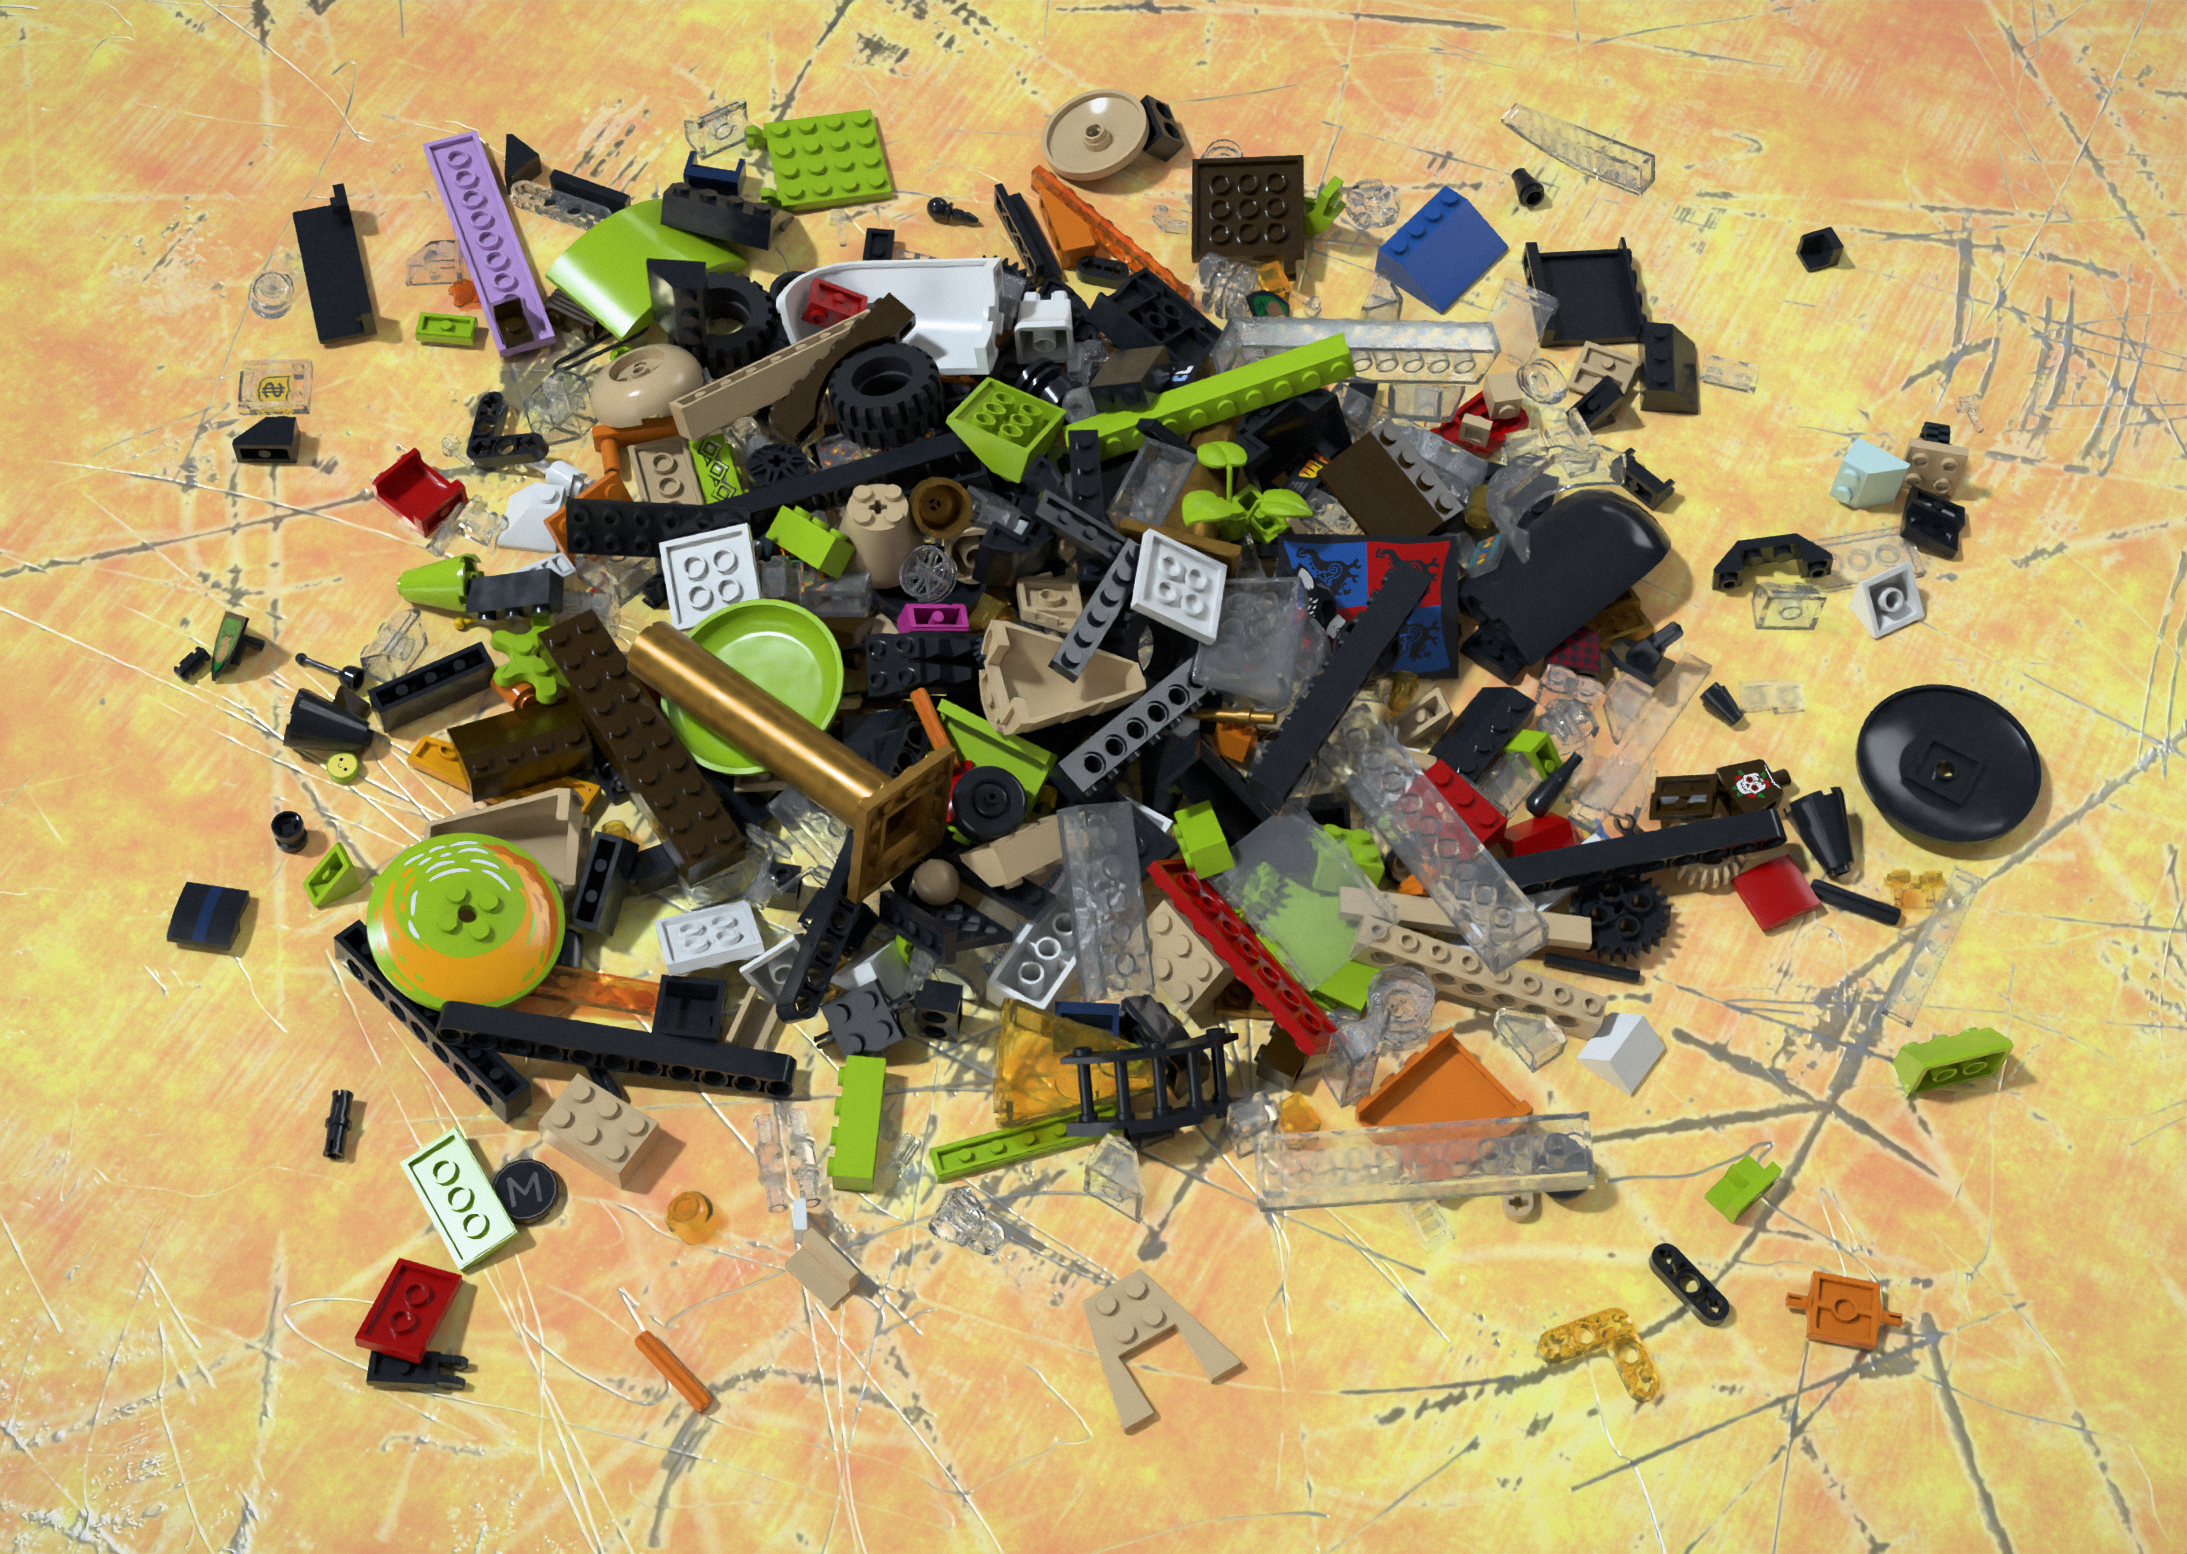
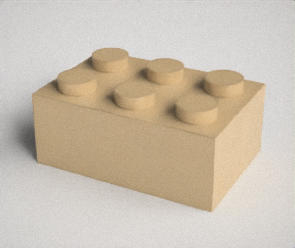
[1125,899,1235,1014]
[538,1073,661,1190]

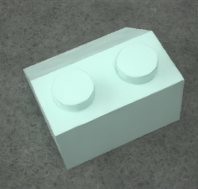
[1829,437,1910,508]

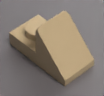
[1389,687,1453,747]

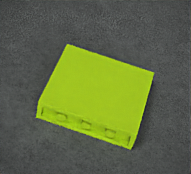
[922,699,1059,846]

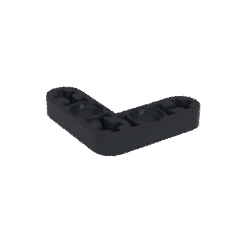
[466,391,549,468]

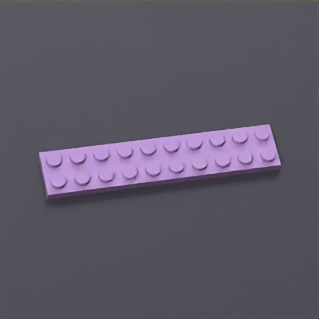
[422,130,556,358]

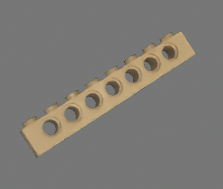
[1347,914,1608,1041]

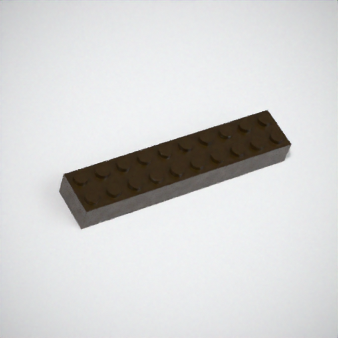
[537,608,746,887]

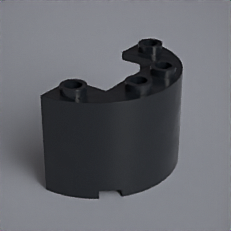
[1234,388,1353,495]
[972,454,1070,587]

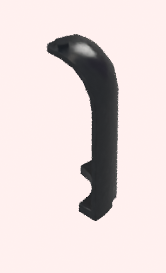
[1458,489,1671,666]

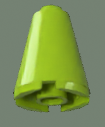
[397,553,485,613]

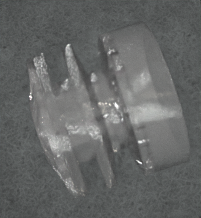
[1188,252,1258,324]
[1364,965,1435,1052]

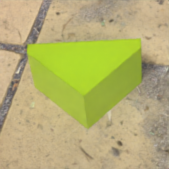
[302,842,361,908]

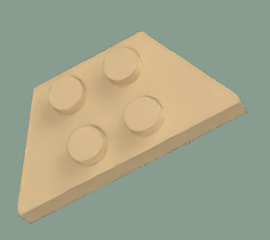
[1016,567,1083,633]

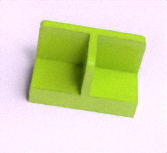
[1704,1155,1783,1224]

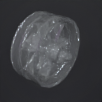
[899,545,958,604]

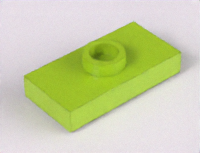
[415,312,478,346]

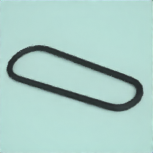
[552,325,650,372]

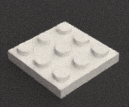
[659,523,762,632]
[1130,528,1227,645]
[654,899,765,976]

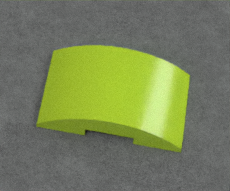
[545,199,749,341]

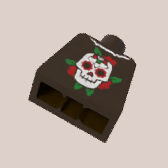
[1714,759,1791,816]

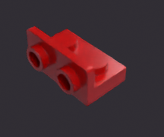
[801,277,868,329]

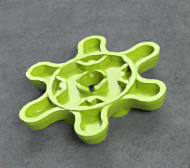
[490,616,559,705]

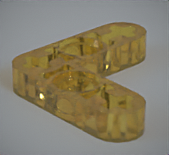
[1537,1307,1660,1403]

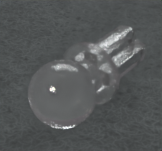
[875,1133,921,1190]

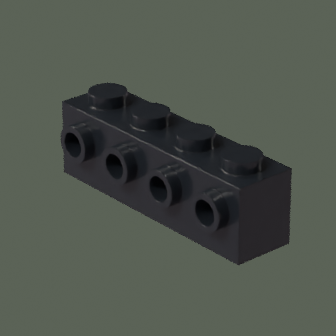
[367,641,496,733]

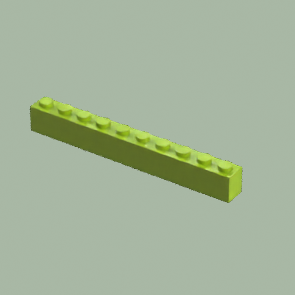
[1062,333,1357,461]

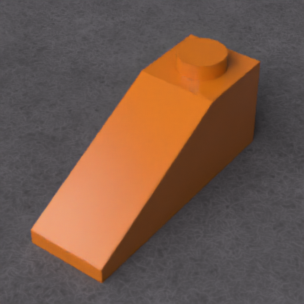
[1039,188,1099,270]

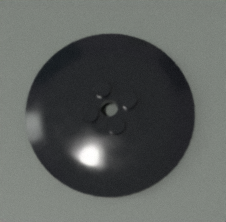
[1855,684,2041,846]

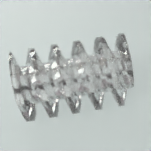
[1062,386,1108,424]

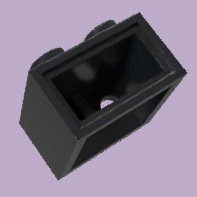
[651,974,729,1043]

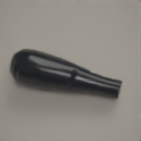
[1525,752,1583,817]

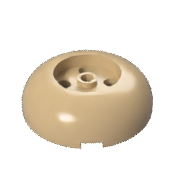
[590,344,704,428]

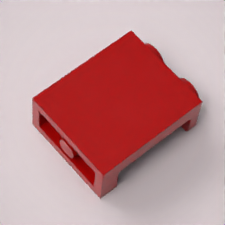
[372,448,469,538]

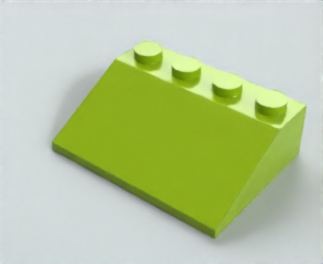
[946,377,1067,483]

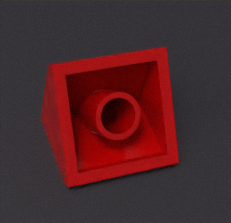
[1499,811,1576,858]

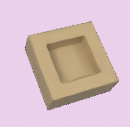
[1458,413,1493,448]

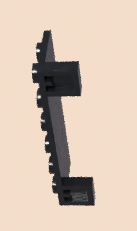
[292,183,377,344]
[566,498,753,558]

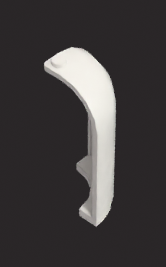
[776,257,1004,375]

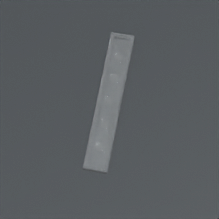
[1881,865,1984,1028]

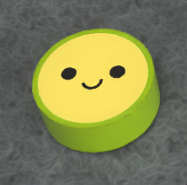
[326,752,359,784]

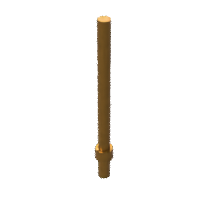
[1106,704,1278,727]

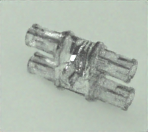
[753,1108,821,1213]

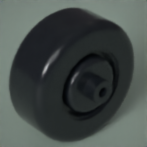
[949,766,1028,844]

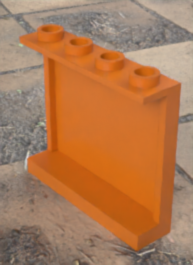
[1355,1026,1534,1204]

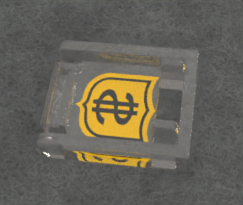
[237,359,314,416]

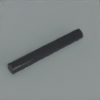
[1543,952,1640,983]

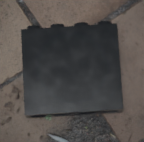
[1522,237,1647,348]

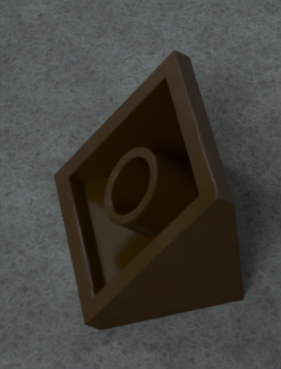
[810,599,877,671]

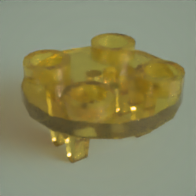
[1883,869,1947,909]

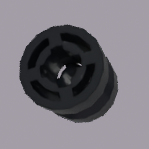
[271,811,308,854]

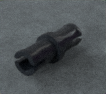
[323,1089,354,1159]

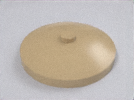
[1041,89,1149,181]

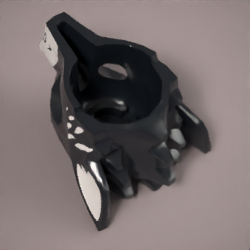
[1272,563,1346,640]

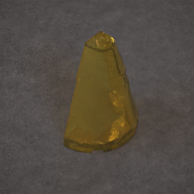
[993,998,1154,1129]

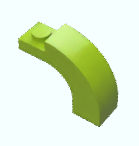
[1304,175,1347,236]

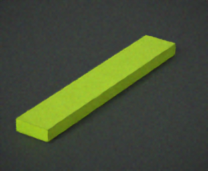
[929,1099,1123,1183]

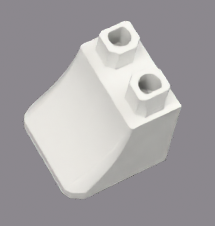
[1014,291,1075,364]

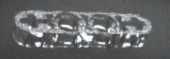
[510,180,612,231]

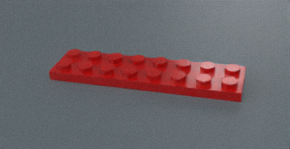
[1146,859,1349,1056]

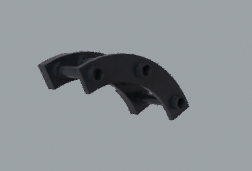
[1060,1027,1245,1137]

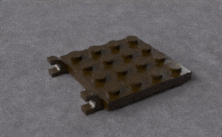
[1191,155,1304,284]

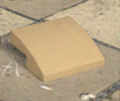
[1566,340,1640,406]

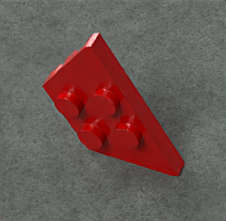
[1429,390,1530,458]

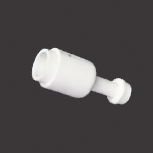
[522,460,592,498]

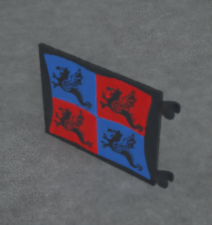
[1256,533,1459,679]

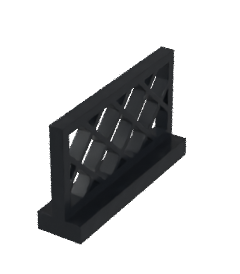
[879,890,1013,965]

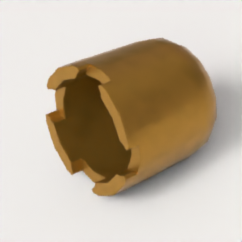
[909,477,973,539]

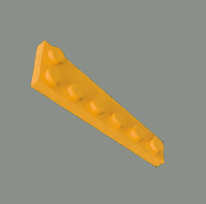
[407,735,602,815]

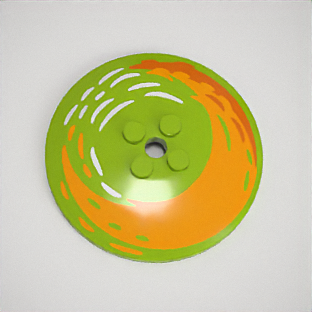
[366,833,565,1011]

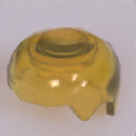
[664,1191,719,1245]

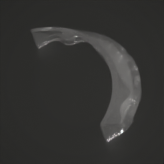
[1486,444,1626,564]

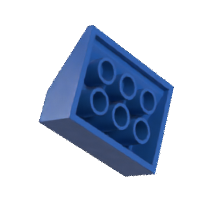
[1375,185,1508,315]

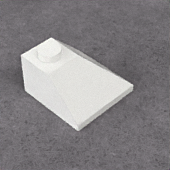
[497,482,567,554]

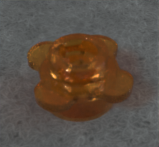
[448,279,479,308]

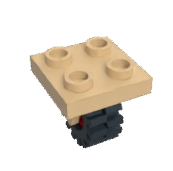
[1901,421,1969,496]

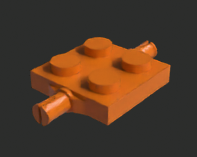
[1785,1271,1903,1350]

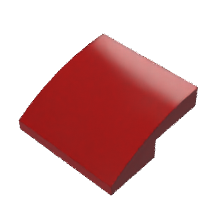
[1730,854,1822,932]

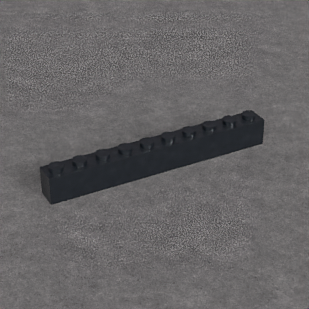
[1246,560,1433,812]

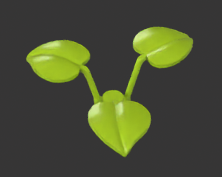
[1182,441,1313,540]

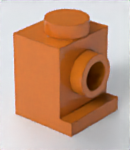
[1211,722,1259,762]

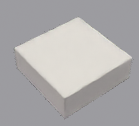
[792,1198,808,1243]

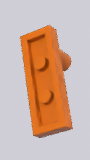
[591,415,679,475]

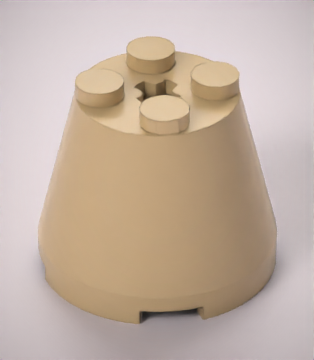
[839,484,925,589]

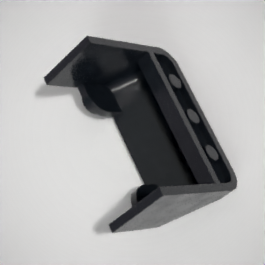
[1158,729,1282,875]

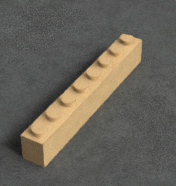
[669,309,870,441]

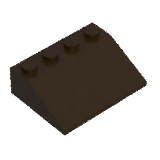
[1316,418,1465,536]
[446,696,595,803]

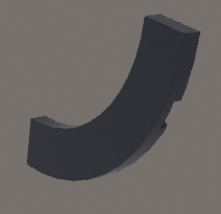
[1038,275,1102,406]

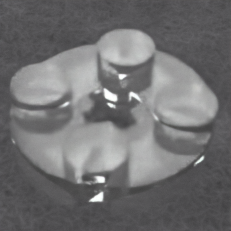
[1345,179,1402,230]

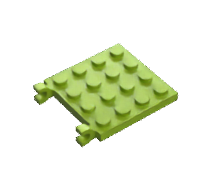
[745,109,892,212]

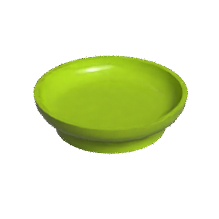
[661,599,845,776]

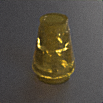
[1387,670,1419,717]

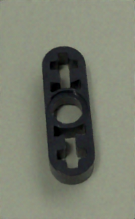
[1649,1243,1729,1327]

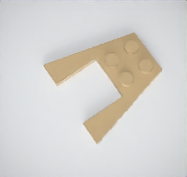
[1082,1269,1241,1434]

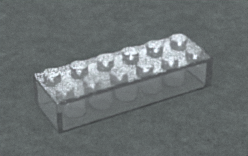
[1056,801,1156,1003]

